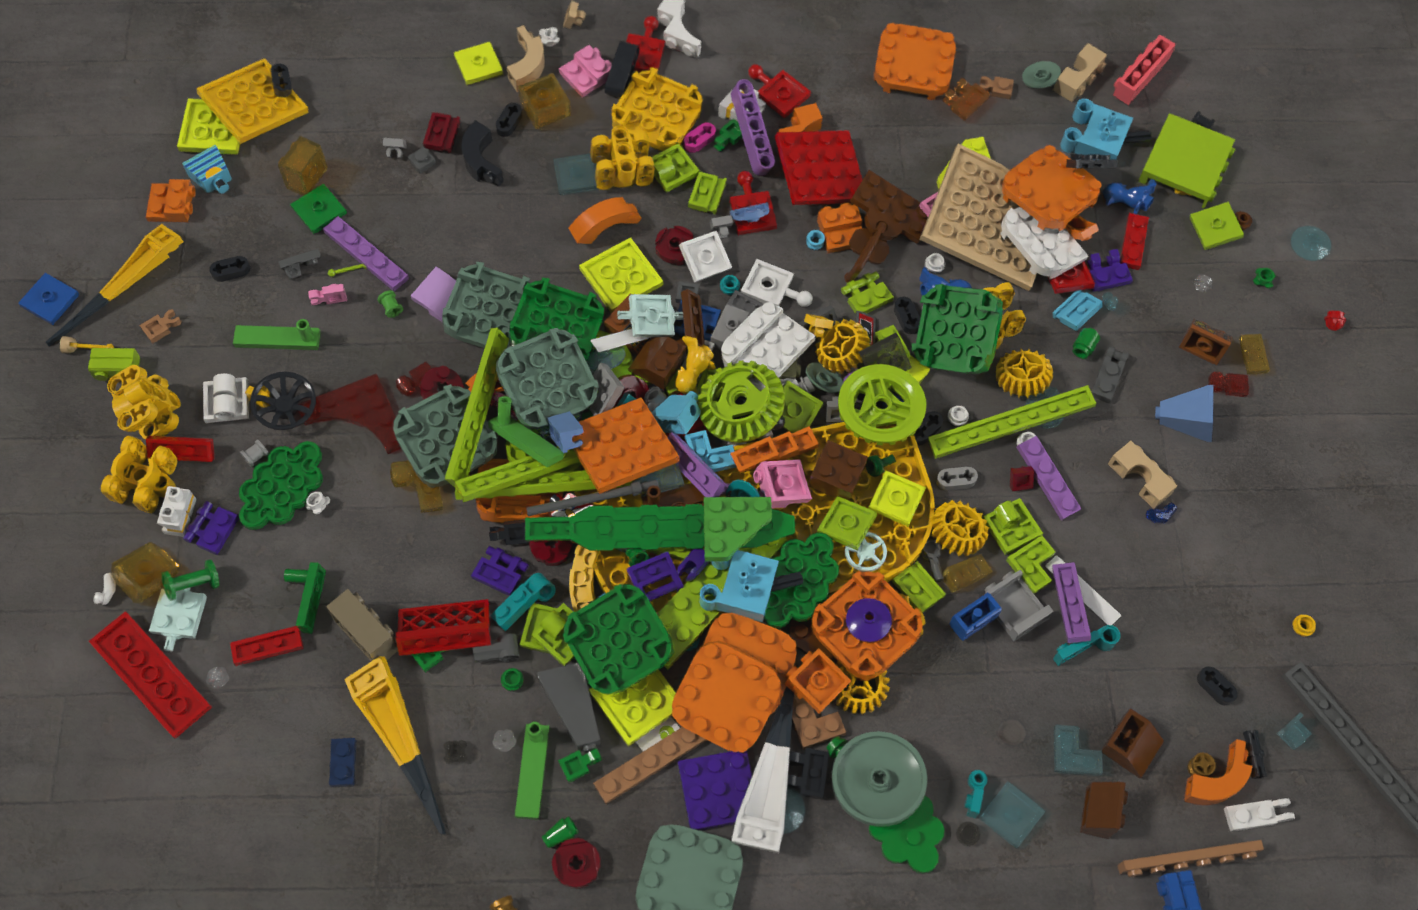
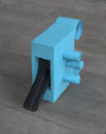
[1060,99,1152,159]
[699,550,803,622]

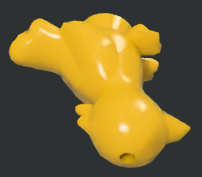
[675,336,716,395]

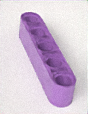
[731,79,775,176]

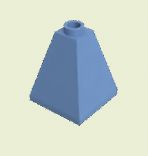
[1155,385,1213,442]

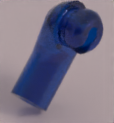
[1146,502,1177,523]

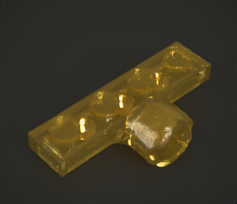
[390,460,443,513]

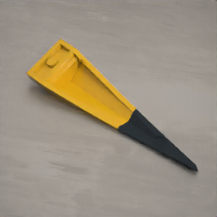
[46,224,184,347]
[344,656,445,834]

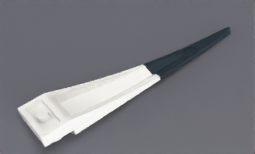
[732,686,794,853]

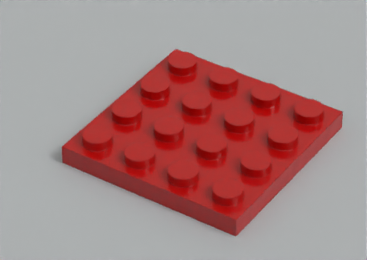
[775,130,863,205]

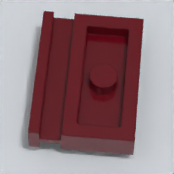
[423,112,461,153]

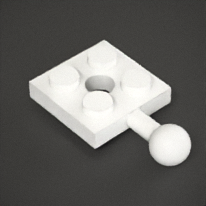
[741,259,813,307]

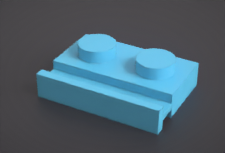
[1053,290,1103,331]

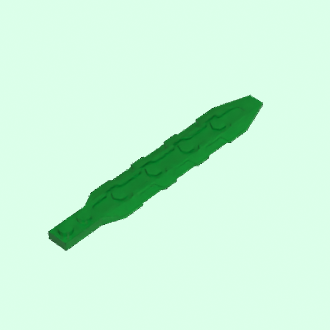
[525,504,795,551]

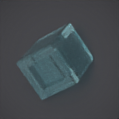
[1277,712,1312,750]

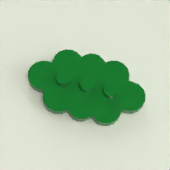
[239,441,323,530]
[763,533,839,628]
[868,795,944,874]

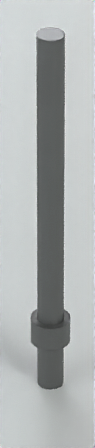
[526,480,659,516]

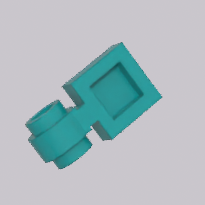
[964,770,988,818]

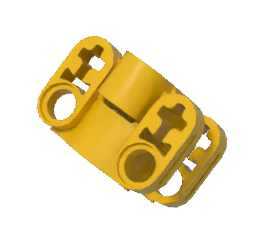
[590,125,655,190]
[984,282,1026,349]
[107,365,181,439]
[101,435,177,514]

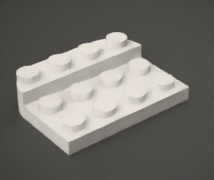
[1000,207,1088,279]
[721,302,815,391]

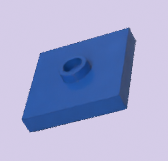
[18,273,80,325]

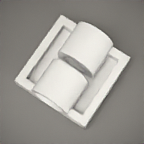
[203,373,249,423]

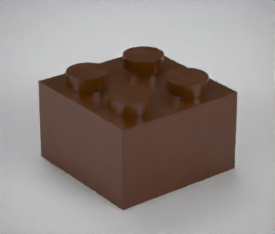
[809,440,868,501]

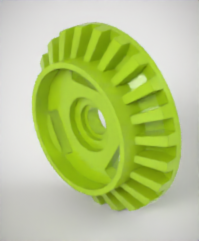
[698,360,785,443]
[838,364,926,445]

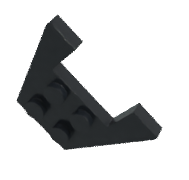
[1066,154,1118,168]

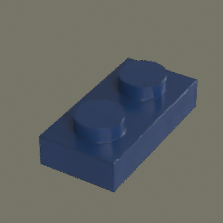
[329,738,356,787]

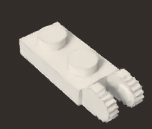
[1224,798,1295,832]

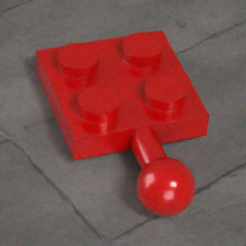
[626,16,665,73]
[748,64,811,118]
[730,171,777,235]

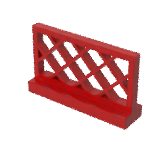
[396,599,491,656]

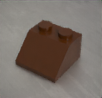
[628,337,686,390]

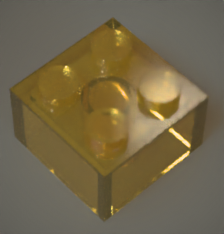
[518,73,571,129]
[278,136,328,196]

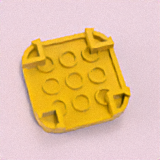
[611,68,703,151]

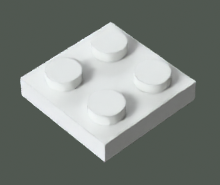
[679,231,732,282]

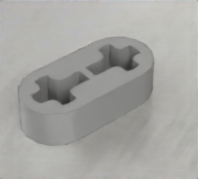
[936,467,978,491]

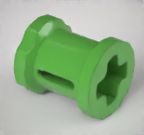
[377,290,403,318]

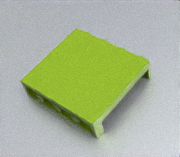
[1138,113,1235,208]

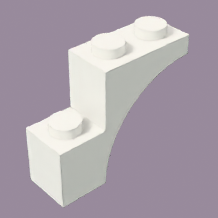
[657,0,701,58]

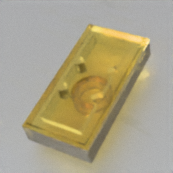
[1239,334,1270,374]

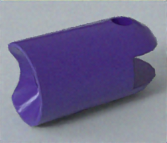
[677,549,710,582]

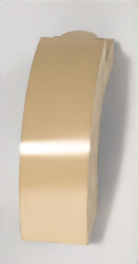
[507,25,545,92]

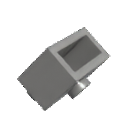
[711,304,749,351]

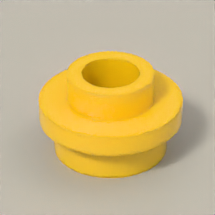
[1292,615,1316,637]

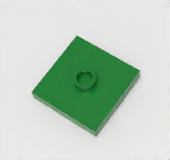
[290,184,347,235]

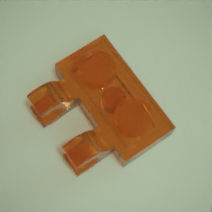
[943,78,990,121]

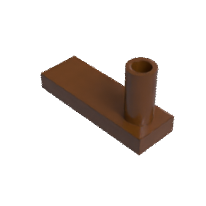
[677,289,705,350]
[641,483,705,507]

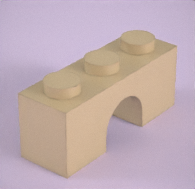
[1053,43,1107,102]
[1108,441,1177,509]

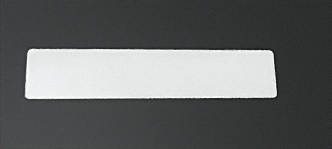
[591,329,651,352]
[1046,555,1121,625]

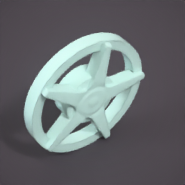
[845,532,887,572]

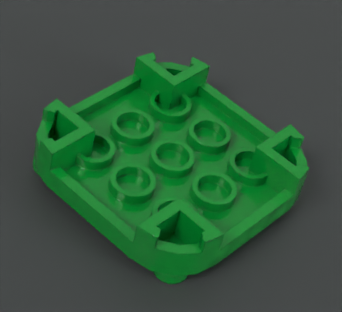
[508,277,604,361]
[912,284,1003,374]
[563,584,674,695]

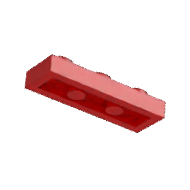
[1120,213,1149,271]
[146,436,215,462]
[230,626,304,666]

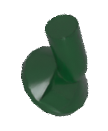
[866,454,896,477]

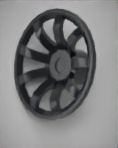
[250,371,316,430]

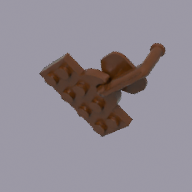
[844,170,928,283]

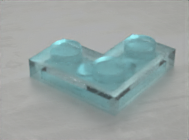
[1054,725,1103,776]

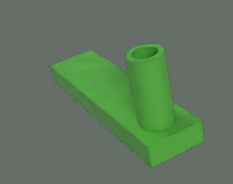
[233,319,321,350]
[488,396,564,467]
[515,722,550,820]

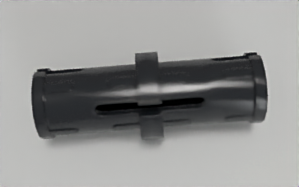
[1243,730,1267,779]

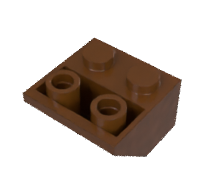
[1100,708,1164,779]
[1080,782,1128,839]

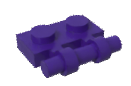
[183,501,239,555]
[471,546,529,596]

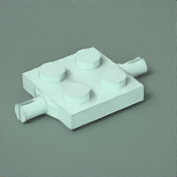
[617,294,684,337]
[149,587,207,652]

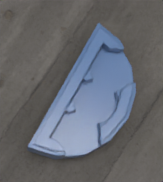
[730,203,770,222]

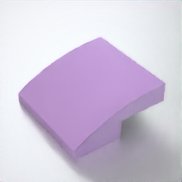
[411,267,456,322]

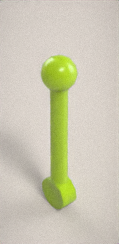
[328,264,367,277]

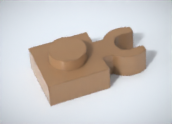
[978,76,1014,100]
[140,309,182,344]

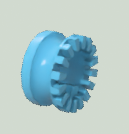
[806,230,825,250]

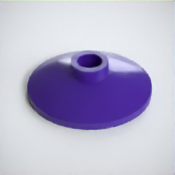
[846,598,892,642]

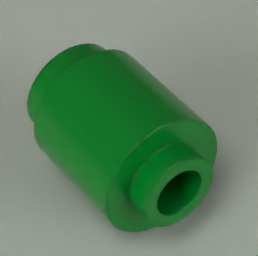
[1072,328,1100,359]

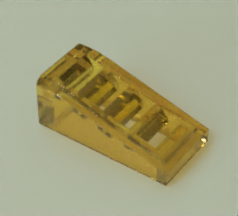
[943,554,993,593]

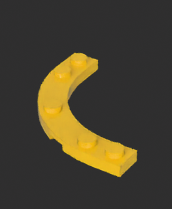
[569,545,601,612]

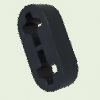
[270,64,292,98]
[496,103,523,137]
[209,256,250,282]
[894,296,921,334]
[914,411,943,446]
[1197,666,1238,706]

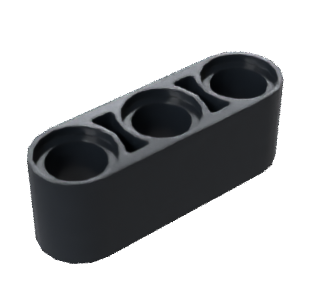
[605,41,640,98]

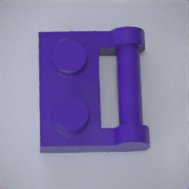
[626,551,684,601]

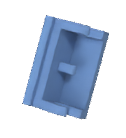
[547,411,584,453]

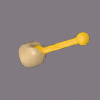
[60,336,114,353]

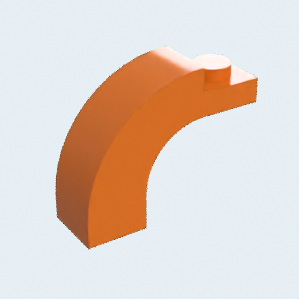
[568,197,642,244]
[1184,739,1252,805]

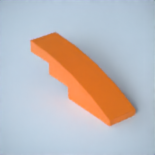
[730,426,819,473]

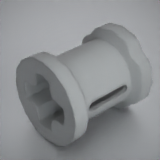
[240,439,269,468]

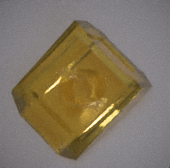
[111,542,180,603]

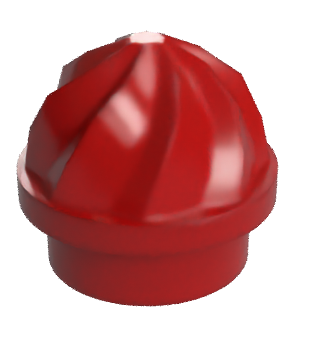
[1324,311,1346,331]

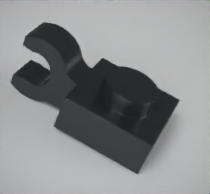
[489,519,528,545]

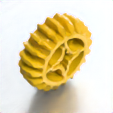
[815,319,871,374]
[996,348,1053,399]
[931,500,989,557]
[835,661,890,715]

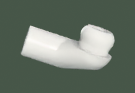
[94,573,116,605]

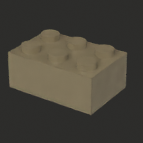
[326,589,398,661]

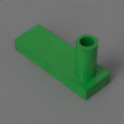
[284,562,326,634]

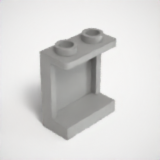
[984,570,1054,641]

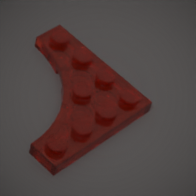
[298,373,401,454]

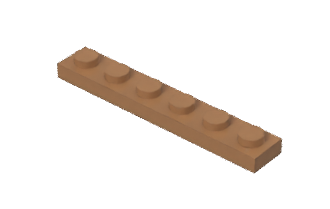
[593,727,707,804]
[1117,840,1264,877]

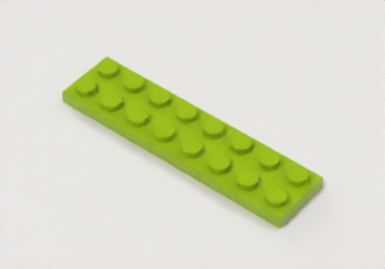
[657,537,787,669]

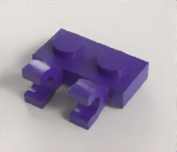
[1087,249,1133,292]

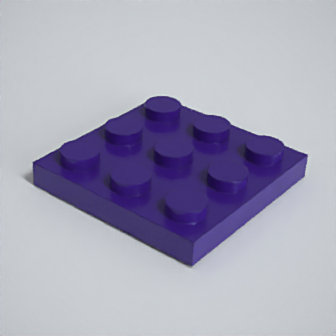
[678,750,752,831]

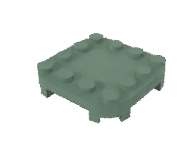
[442,262,531,348]
[496,328,599,429]
[393,384,497,488]
[636,825,743,910]

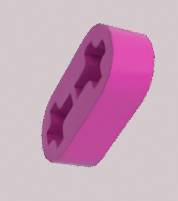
[684,123,716,153]

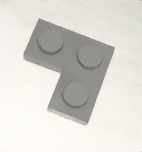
[589,362,624,416]

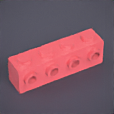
[1113,35,1176,106]

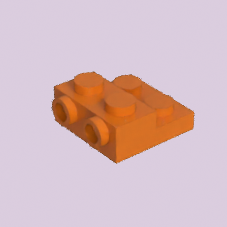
[146,179,196,222]
[817,203,862,253]
[784,648,851,714]

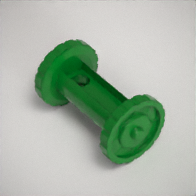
[162,559,219,601]

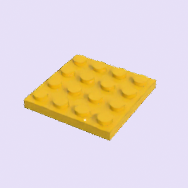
[196,58,308,144]

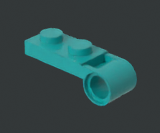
[490,573,556,631]
[1053,625,1120,666]

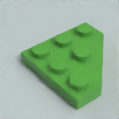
[704,497,772,561]

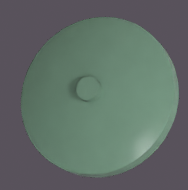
[832,731,927,826]

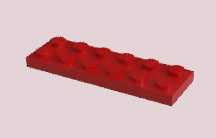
[88,611,212,739]

